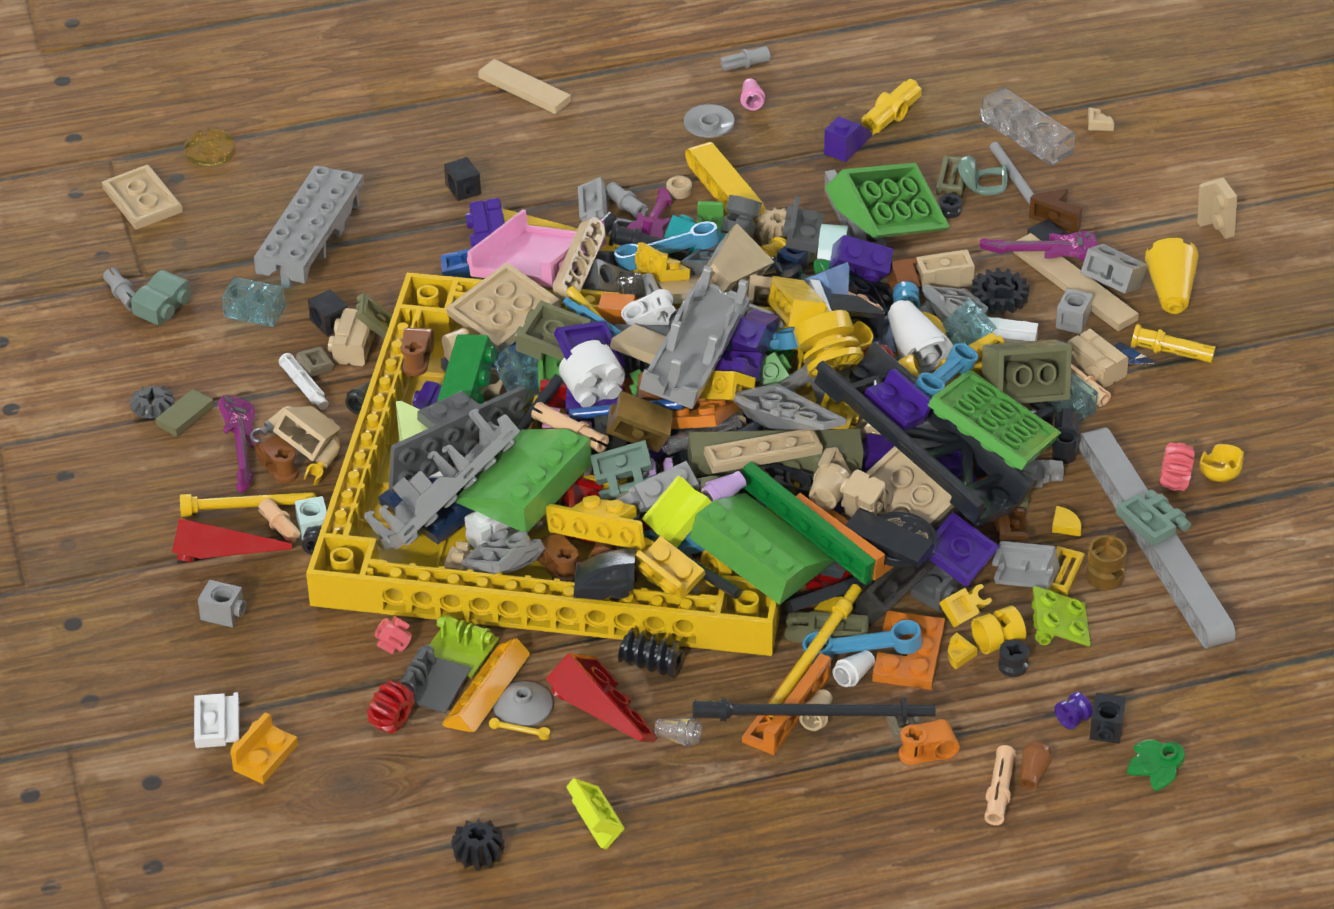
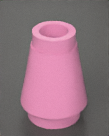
[741,79,765,110]

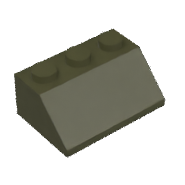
[982,339,1072,404]

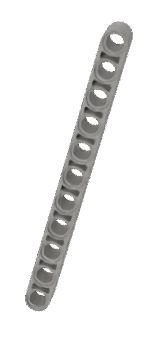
[1078,427,1236,649]

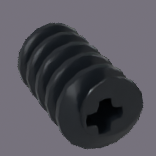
[618,627,685,678]

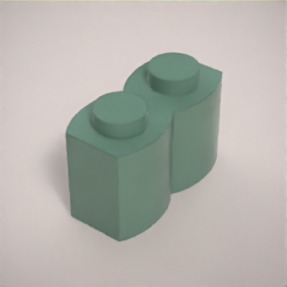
[131,270,191,326]

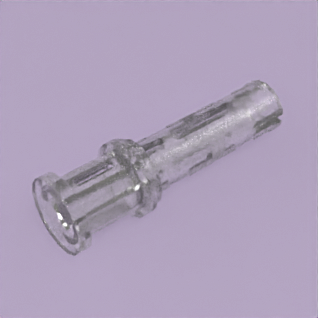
[662,414,742,455]

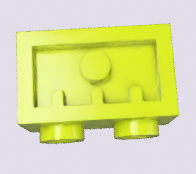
[566,778,625,849]

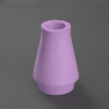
[701,471,746,502]

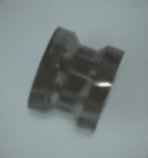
[616,272,645,300]

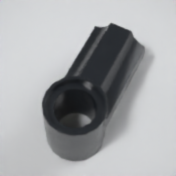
[1052,408,1080,464]

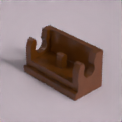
[994,501,1029,549]

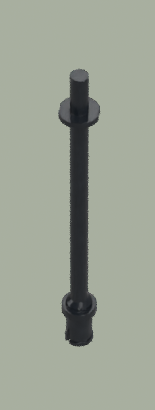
[693,697,936,724]

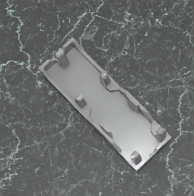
[254,165,364,289]
[639,265,751,409]
[364,409,520,551]

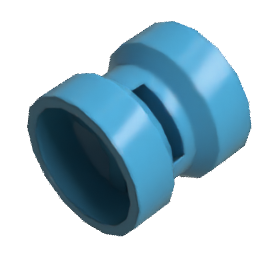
[893,281,920,310]

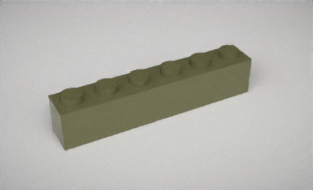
[687,429,864,477]

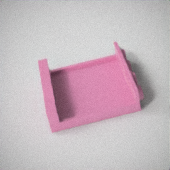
[467,209,607,288]

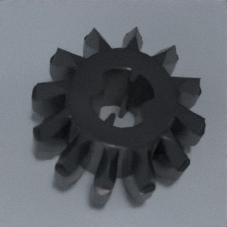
[451,818,505,871]

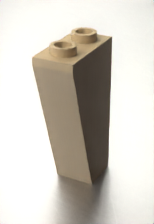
[698,224,774,293]

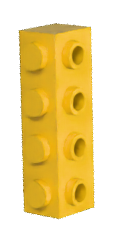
[768,276,829,327]

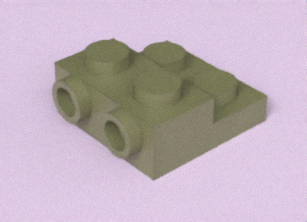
[513,300,591,360]

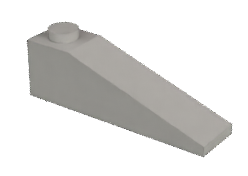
[733,383,846,430]

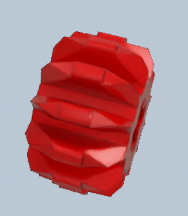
[367,680,415,734]

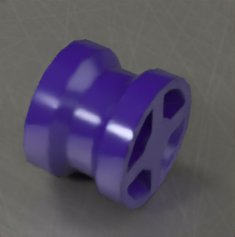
[1055,692,1093,730]

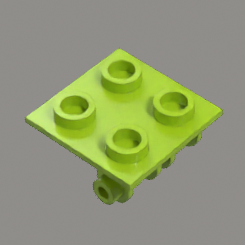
[1031,586,1090,647]
[429,615,499,679]

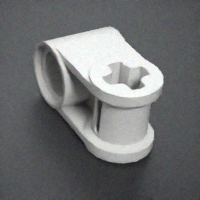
[621,289,676,326]

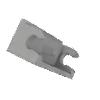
[992,541,1060,589]

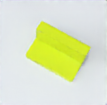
[642,476,712,548]

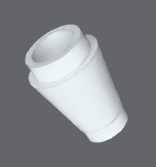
[833,650,875,687]

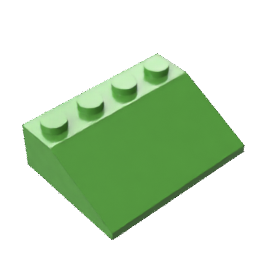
[825,163,950,238]
[456,429,592,533]
[690,493,834,605]

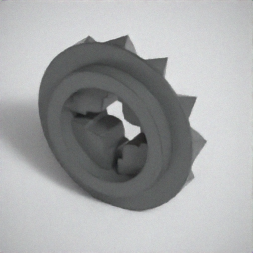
[130,384,174,418]

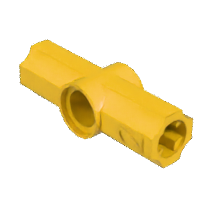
[861,79,922,135]

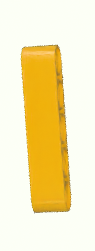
[685,142,765,224]

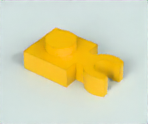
[939,584,992,628]

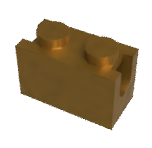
[606,391,673,453]

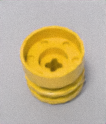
[793,310,864,378]

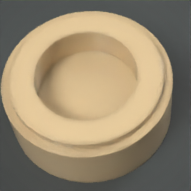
[666,176,692,199]

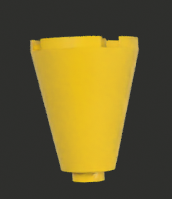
[1145,238,1199,314]

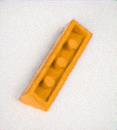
[442,638,530,732]

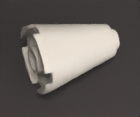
[888,300,953,373]

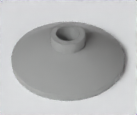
[684,104,734,138]
[493,681,553,727]

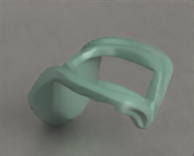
[958,156,1008,196]

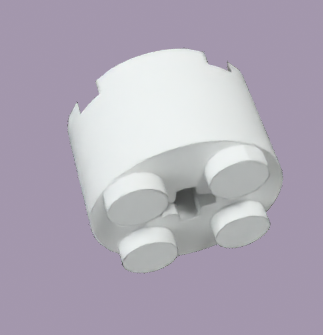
[559,340,625,407]

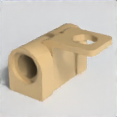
[915,250,975,293]

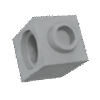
[1056,288,1093,334]
[198,580,246,628]

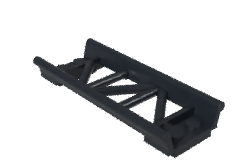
[814,343,1037,527]

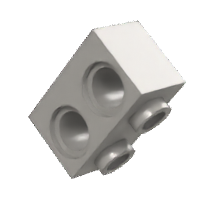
[1081,244,1148,294]

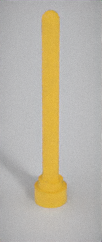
[180,492,317,517]

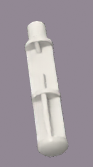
[279,353,329,410]

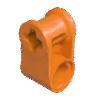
[898,719,960,765]

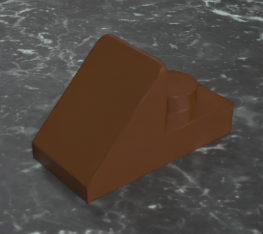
[1029,189,1082,233]

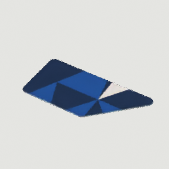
[1114,342,1155,364]

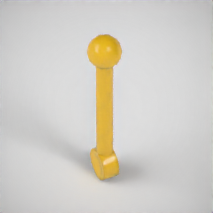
[489,718,550,740]

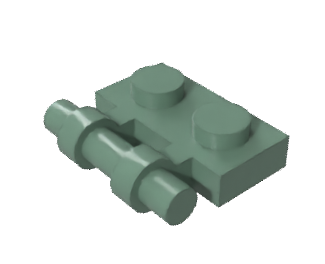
[590,440,655,500]
[1116,489,1191,546]

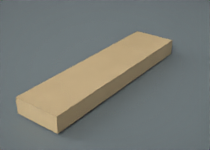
[478,59,571,114]
[704,430,823,473]

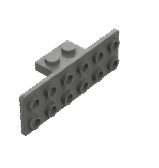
[389,386,526,493]

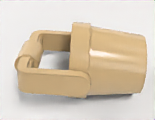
[809,447,852,510]

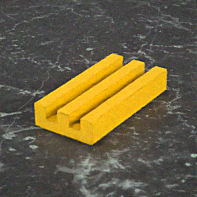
[1043,546,1085,597]

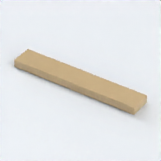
[1013,233,1139,331]

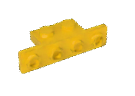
[546,496,645,550]

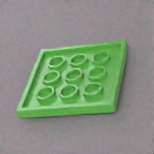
[928,369,1061,470]

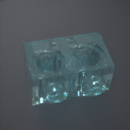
[222,277,286,327]
[942,298,997,346]
[494,345,540,406]

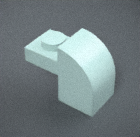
[817,224,848,261]

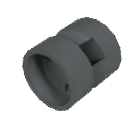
[720,195,762,239]

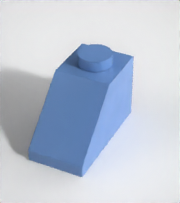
[803,262,850,303]

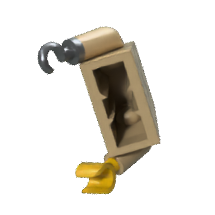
[250,406,341,486]

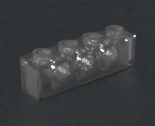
[980,87,1075,166]

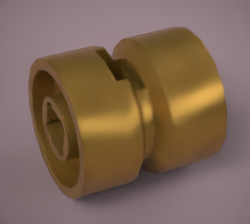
[1086,535,1127,591]

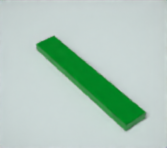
[743,462,876,585]

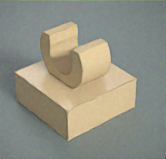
[443,541,473,571]

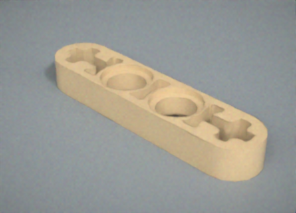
[553,217,605,302]

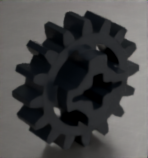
[971,268,1029,315]

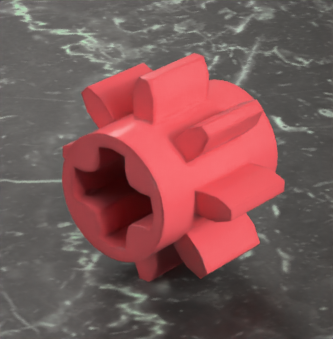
[375,616,412,654]

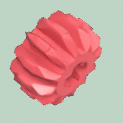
[1160,442,1195,491]

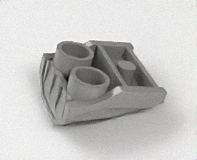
[922,284,988,340]
[461,530,545,574]

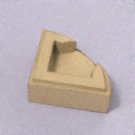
[1088,108,1114,131]

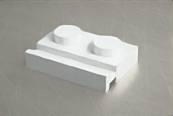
[194,692,240,748]

